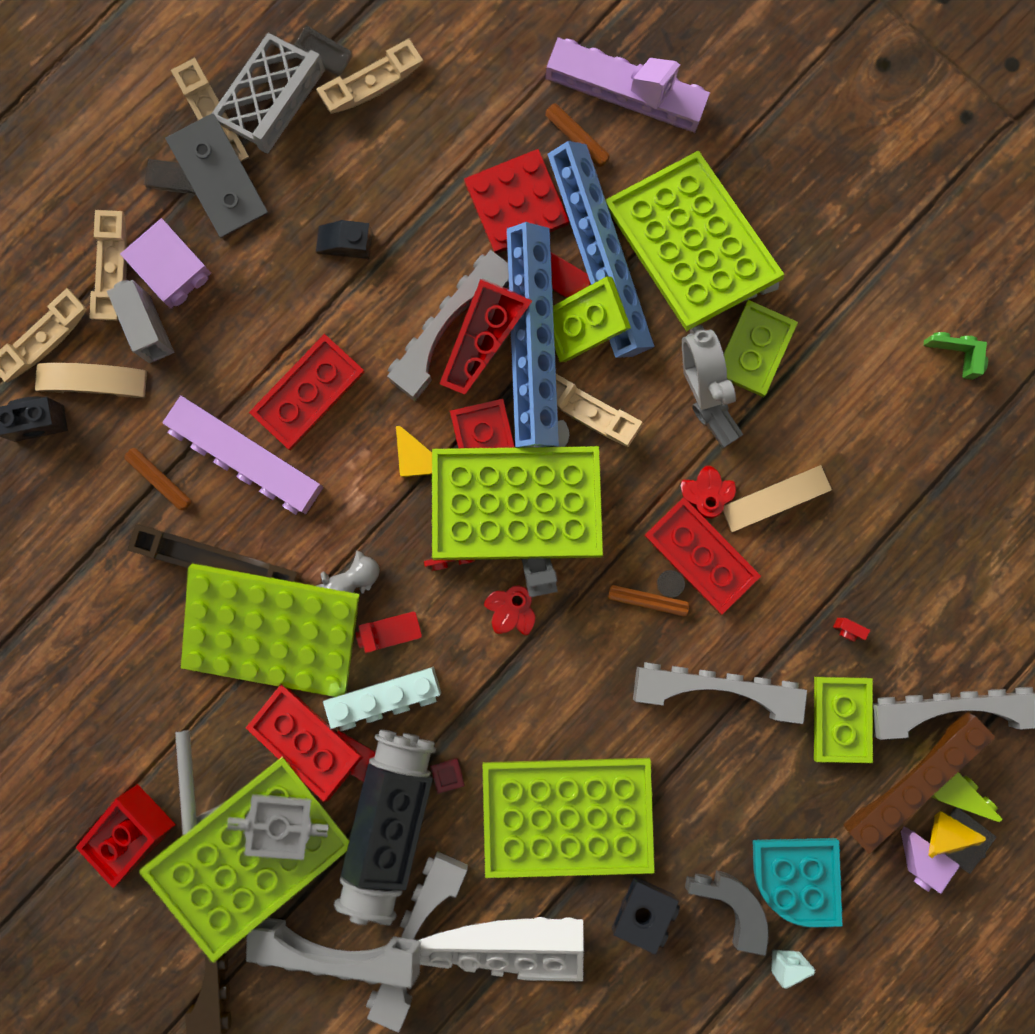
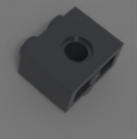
[0,396,68,442]
[611,876,680,955]

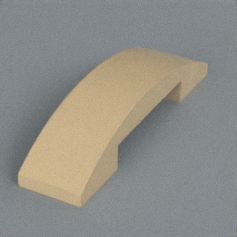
[317,39,423,113]
[171,58,249,162]
[90,210,127,321]
[0,288,87,383]
[35,363,147,398]
[556,374,643,447]
[722,465,832,532]

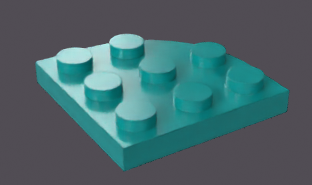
[753,838,842,927]

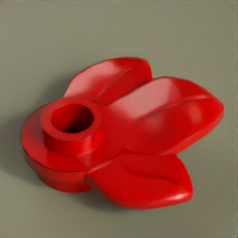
[681,465,736,518]
[484,585,535,636]

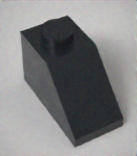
[316,220,373,260]

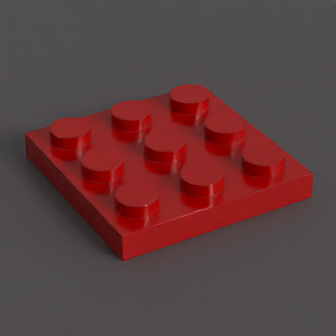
[464,149,569,254]

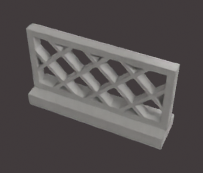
[212,33,325,154]

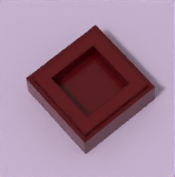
[430,758,465,794]

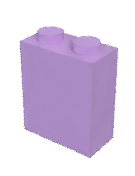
[120,218,211,308]

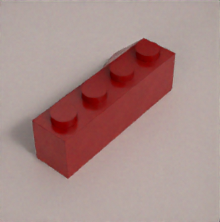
[440,279,533,395]

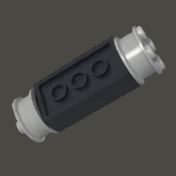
[334,729,436,925]

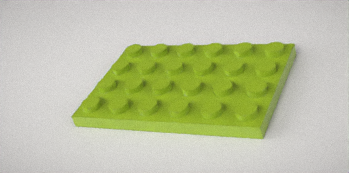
[605,151,784,331]
[432,446,603,560]
[181,564,360,697]
[139,756,349,963]
[483,758,654,878]

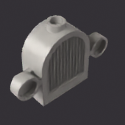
[682,325,736,410]

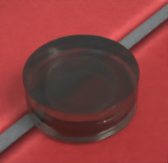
[656,570,685,598]

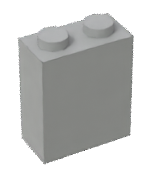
[107,280,174,363]

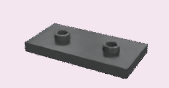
[165,113,268,238]

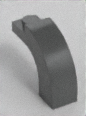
[522,558,558,597]
[685,870,768,955]

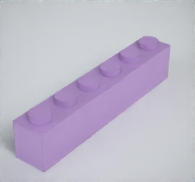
[546,38,710,133]
[162,396,323,515]

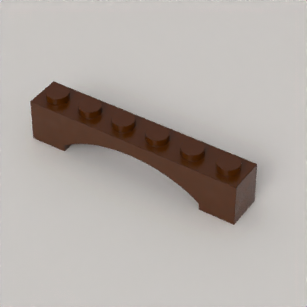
[843,711,996,854]

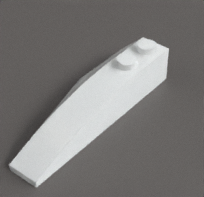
[418,917,583,981]

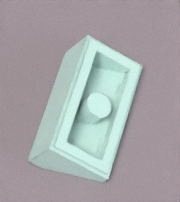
[772,950,814,988]

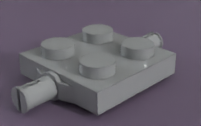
[227,794,328,860]

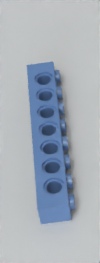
[548,141,654,358]
[507,222,559,448]

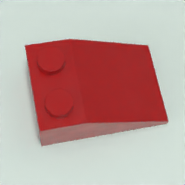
[76,784,176,888]

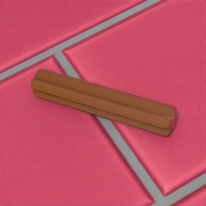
[546,103,610,167]
[124,448,192,511]
[608,585,689,616]

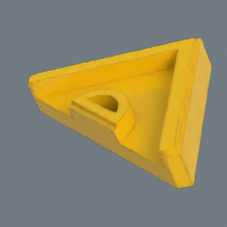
[396,426,432,477]
[928,811,986,858]

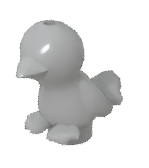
[316,550,380,594]

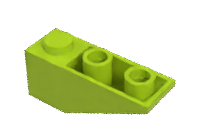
[932,772,1003,822]

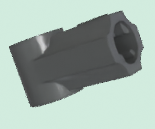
[692,402,743,448]

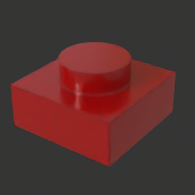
[833,618,870,642]

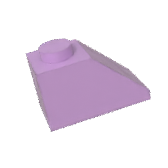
[630,58,680,110]
[901,827,960,893]

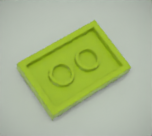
[553,276,631,362]
[723,300,798,397]
[814,677,873,763]

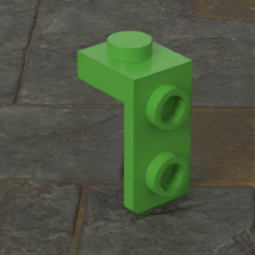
[923,332,988,379]

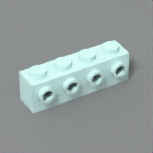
[323,667,441,731]

